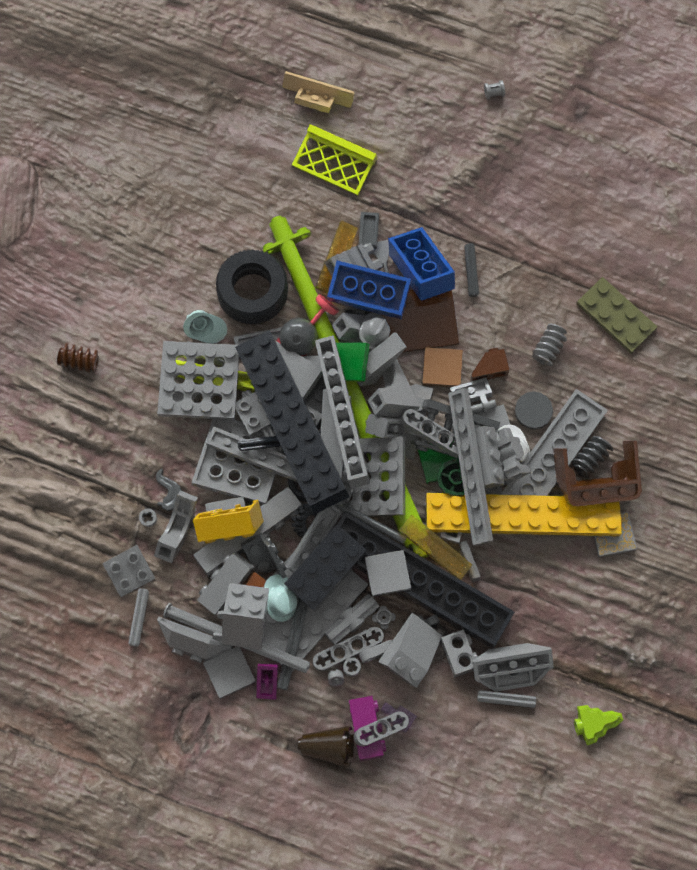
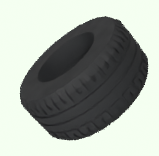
[216,249,288,325]

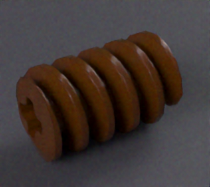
[57,343,99,374]

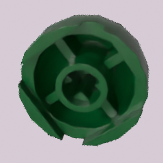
[437,458,465,496]

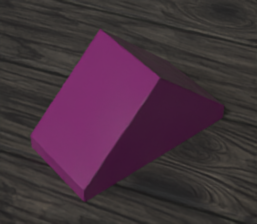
[256,664,278,700]

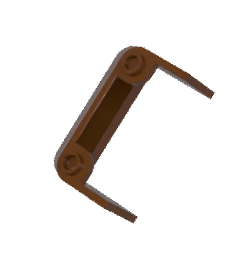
[553,441,642,506]

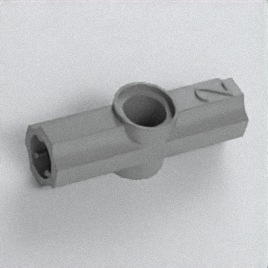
[324,594,379,645]

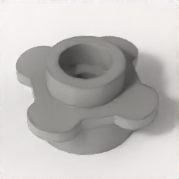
[372,606,396,630]

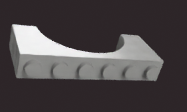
[332,313,420,418]

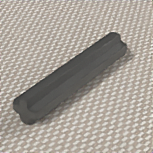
[464,243,479,297]

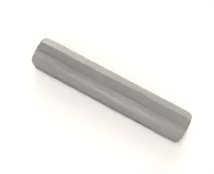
[128,589,149,647]
[477,690,536,708]

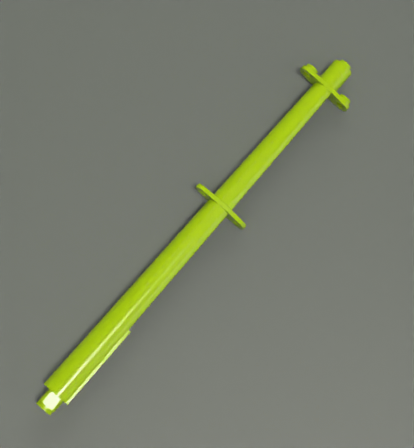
[262,216,432,558]

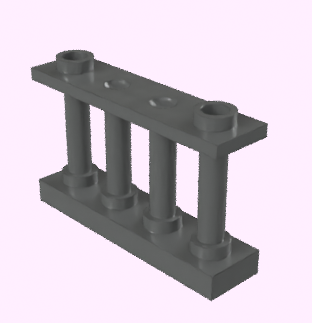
[411,399,500,458]

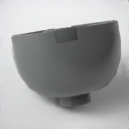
[279,317,318,356]

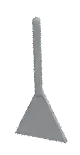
[373,240,389,273]

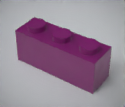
[349,696,387,762]

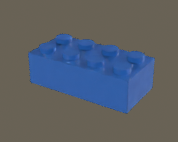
[388,227,455,300]
[327,261,411,320]

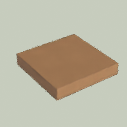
[422,347,463,387]

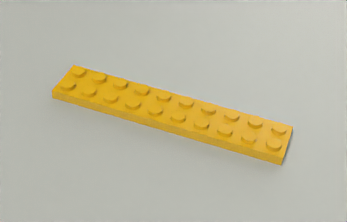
[426,493,622,536]

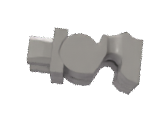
[324,243,383,276]
[497,428,532,486]

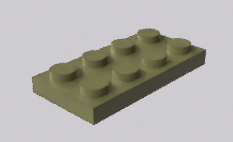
[576,277,657,354]

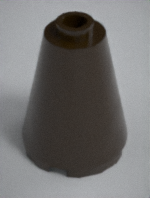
[298,726,354,767]

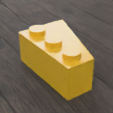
[193,500,264,543]

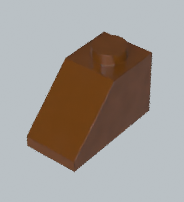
[470,348,509,382]

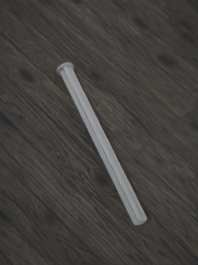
[163,603,310,673]

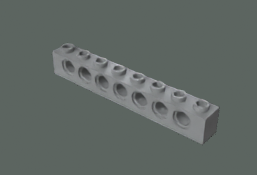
[315,335,370,489]

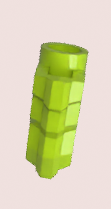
[574,705,623,746]

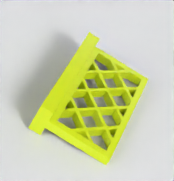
[292,124,377,196]

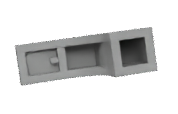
[154,491,198,563]

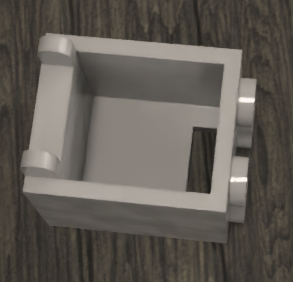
[212,583,269,650]

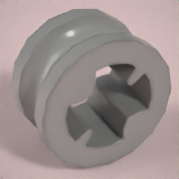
[139,509,157,527]
[343,658,361,677]

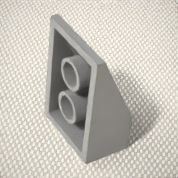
[378,613,442,688]

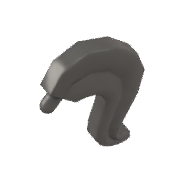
[156,469,181,511]

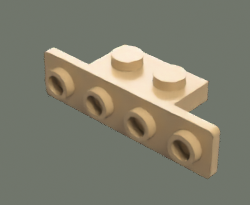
[282,71,354,113]

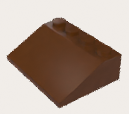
[379,290,459,353]

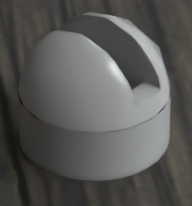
[328,669,344,686]

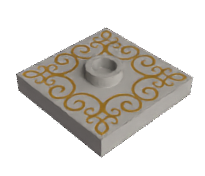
[593,512,637,557]

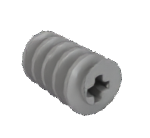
[532,323,567,367]

